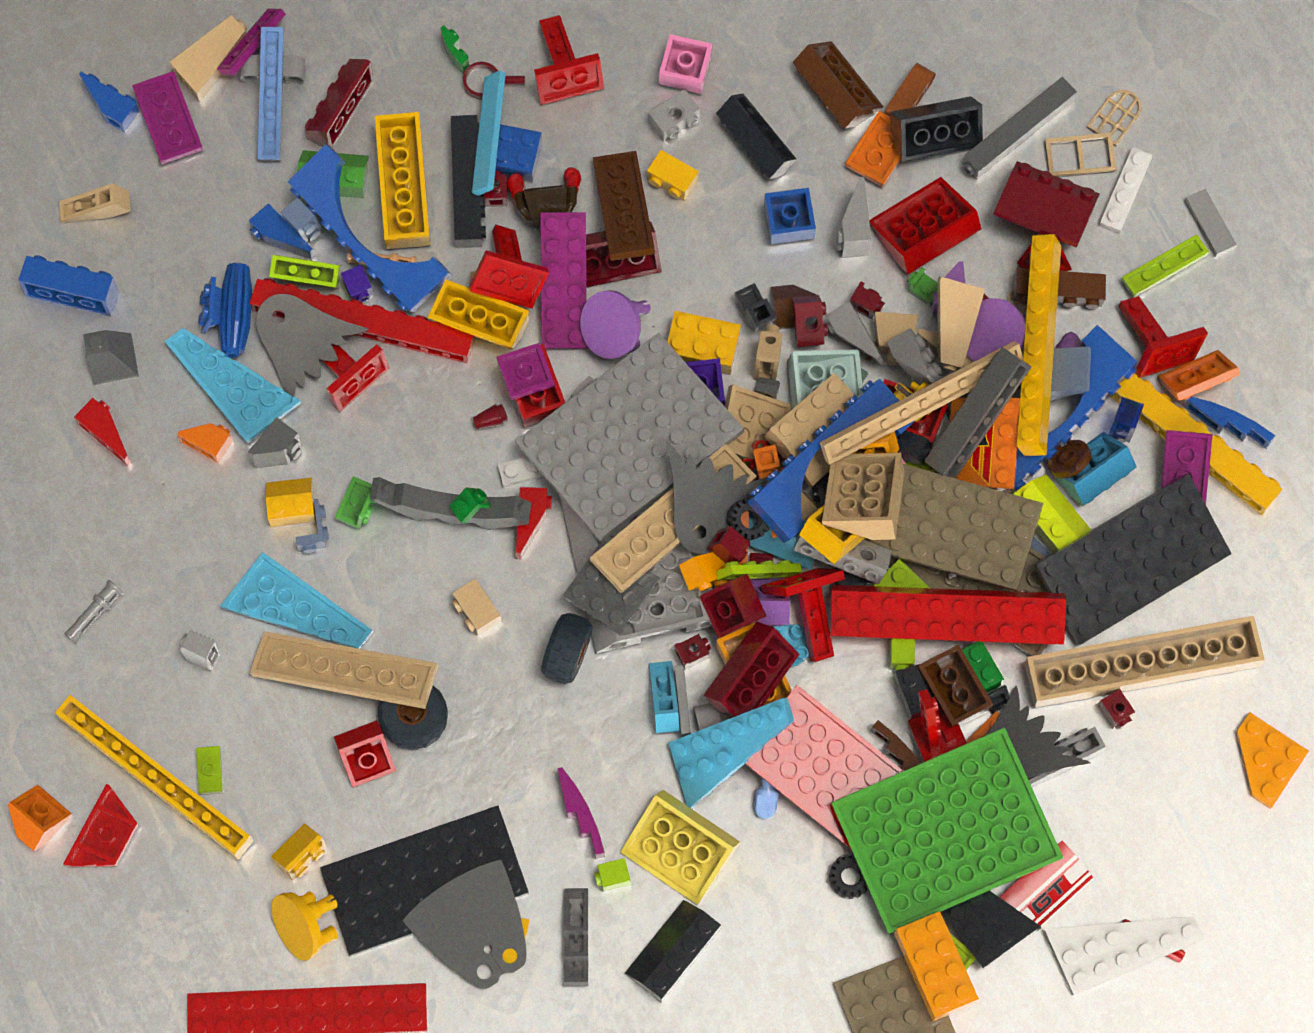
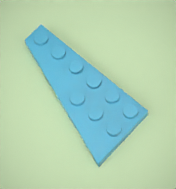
[165,328,301,444]
[220,552,373,649]

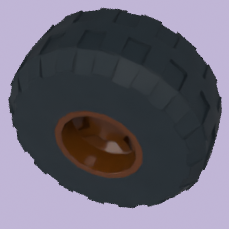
[541,613,593,684]
[378,685,448,750]

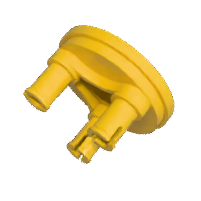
[271,891,338,961]

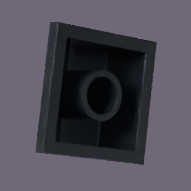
[893,664,942,720]

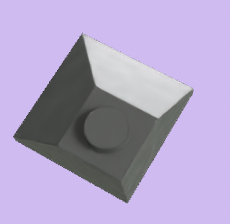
[83,330,139,385]

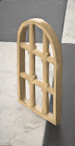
[1087,90,1141,147]

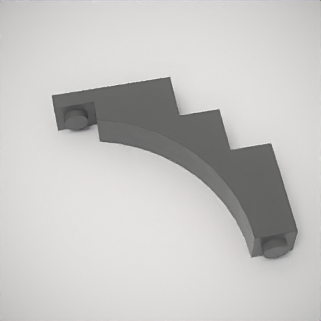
[370,477,531,529]

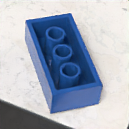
[18,255,120,317]

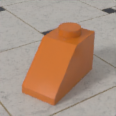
[177,423,233,463]

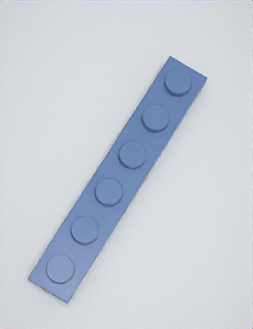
[258,27,284,161]

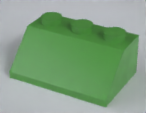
[297,150,369,198]

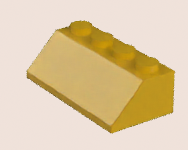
[428,279,529,350]

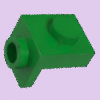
[449,487,491,524]

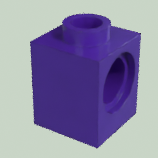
[341,265,373,303]

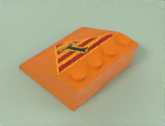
[950,398,1020,493]

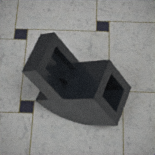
[734,283,777,331]

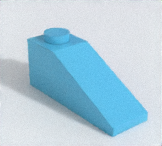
[649,661,679,733]

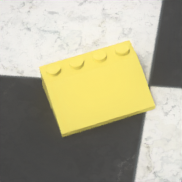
[620,790,740,905]

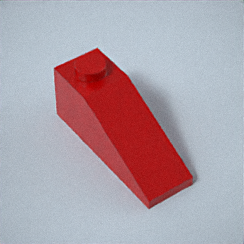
[74,397,131,466]
[516,487,552,559]

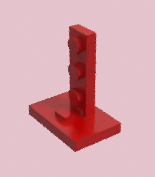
[534,15,604,105]
[469,224,549,309]
[1118,296,1208,378]
[319,344,390,412]
[761,568,845,662]
[907,689,967,763]

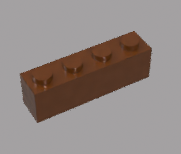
[1013,268,1106,309]

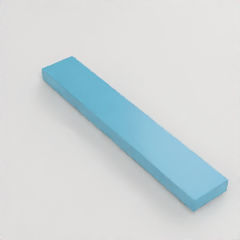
[472,70,506,196]

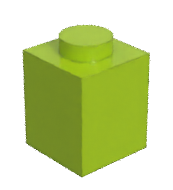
[890,638,915,672]
[594,858,631,892]

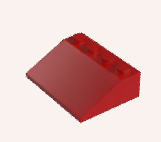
[869,177,982,274]

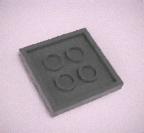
[563,540,660,635]

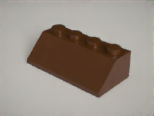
[792,41,884,128]

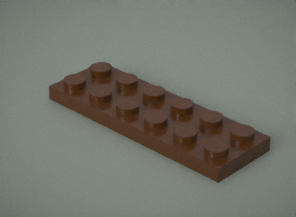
[593,151,655,261]

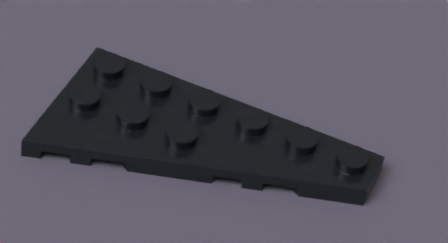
[942,891,1042,970]

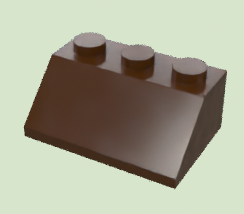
[918,644,993,727]

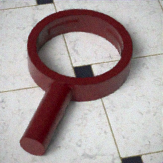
[463,61,525,99]

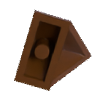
[771,284,817,330]

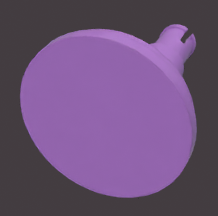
[580,290,651,359]
[967,298,1026,361]

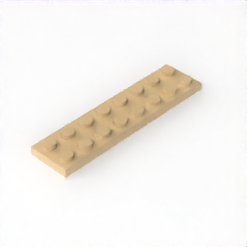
[590,445,757,593]
[250,631,439,709]

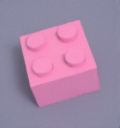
[659,34,713,94]

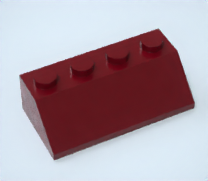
[305,59,374,147]
[586,221,662,287]
[703,622,800,718]

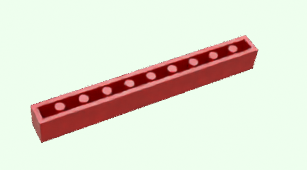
[250,278,475,364]

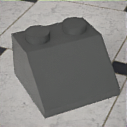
[248,417,302,469]

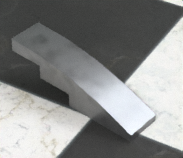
[564,888,588,987]

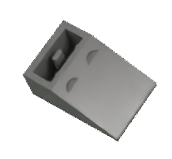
[887,328,943,385]

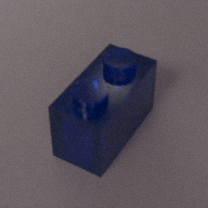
[1108,397,1144,443]

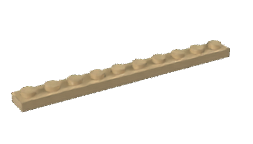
[820,341,1023,464]

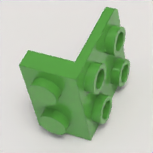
[335,476,376,530]

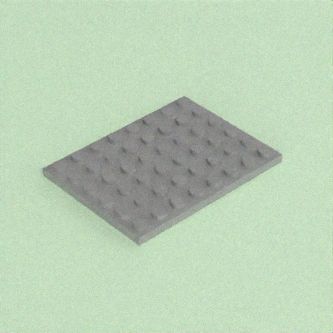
[516,333,744,542]

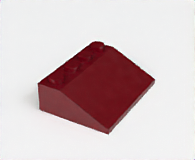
[993,161,1100,248]

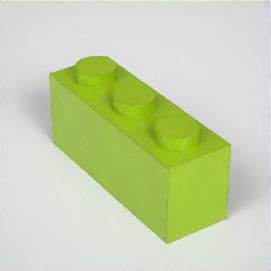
[269,255,342,288]

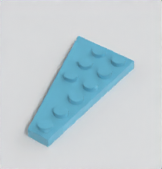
[669,698,794,809]

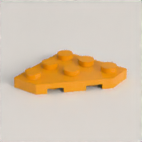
[1236,712,1309,809]

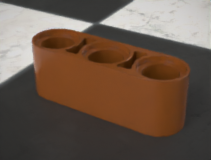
[884,63,936,117]

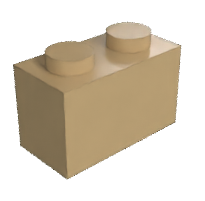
[451,578,501,636]

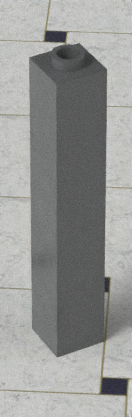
[962,76,1077,180]

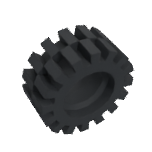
[726,498,769,541]
[829,854,868,899]

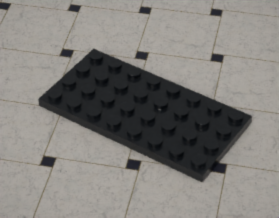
[1034,474,1232,645]
[320,805,529,957]

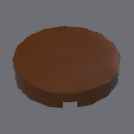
[1047,440,1092,479]

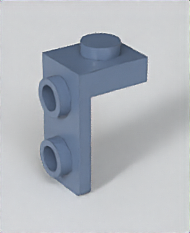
[296,499,329,554]

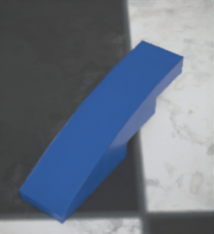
[1183,396,1276,449]

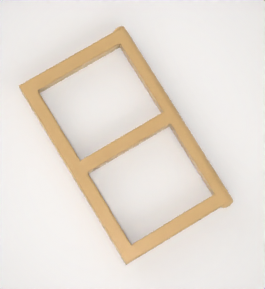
[1045,132,1117,177]

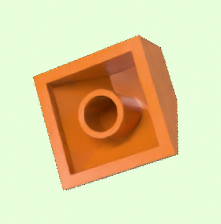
[8,785,72,851]

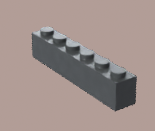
[924,347,1032,478]

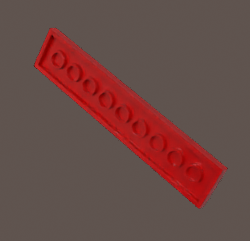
[187,983,428,1033]

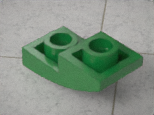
[441,25,469,74]

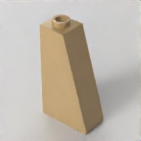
[169,15,247,102]
[938,276,985,371]

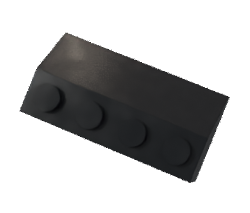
[890,96,983,162]
[625,900,721,1003]

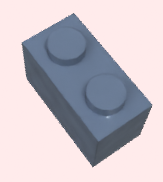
[280,198,322,243]

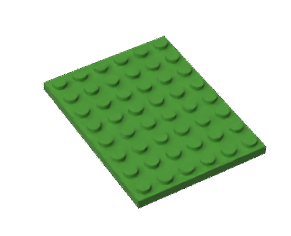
[831,727,1063,934]

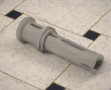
[64,580,124,643]

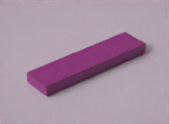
[217,9,286,75]

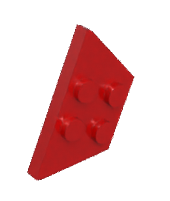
[63,784,139,867]

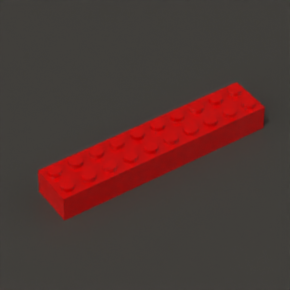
[830,585,1066,645]

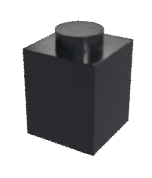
[897,430,932,467]

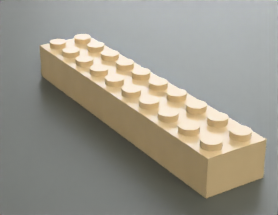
[1024,616,1265,708]

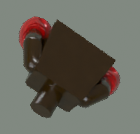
[507,167,582,226]

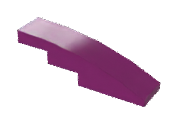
[558,767,605,859]

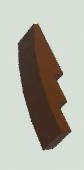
[871,720,921,771]

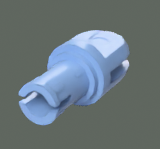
[754,778,779,819]

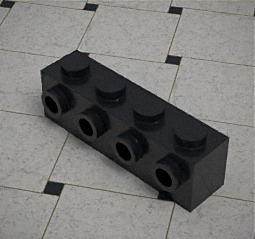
[716,93,796,179]

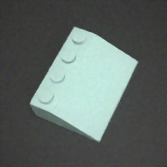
[787,350,862,409]

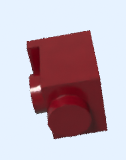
[484,171,508,207]
[850,281,886,319]
[674,634,711,670]

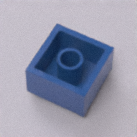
[495,124,542,183]
[764,187,816,245]

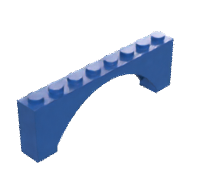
[288,144,452,312]
[1009,325,1137,494]
[747,379,914,543]

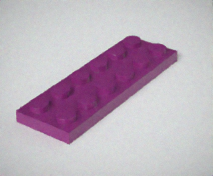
[541,212,587,348]

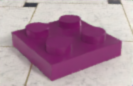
[496,343,554,400]

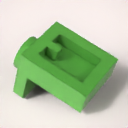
[908,267,938,306]

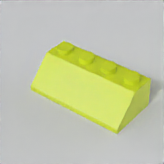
[1013,474,1091,553]

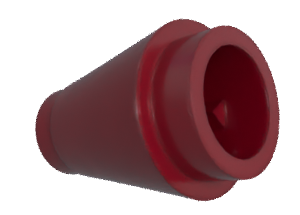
[473,404,508,430]

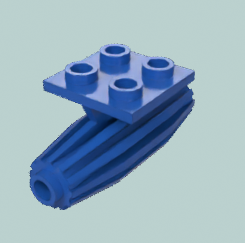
[198,263,252,358]

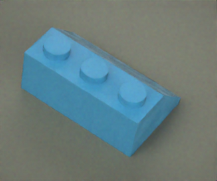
[1052,432,1137,506]

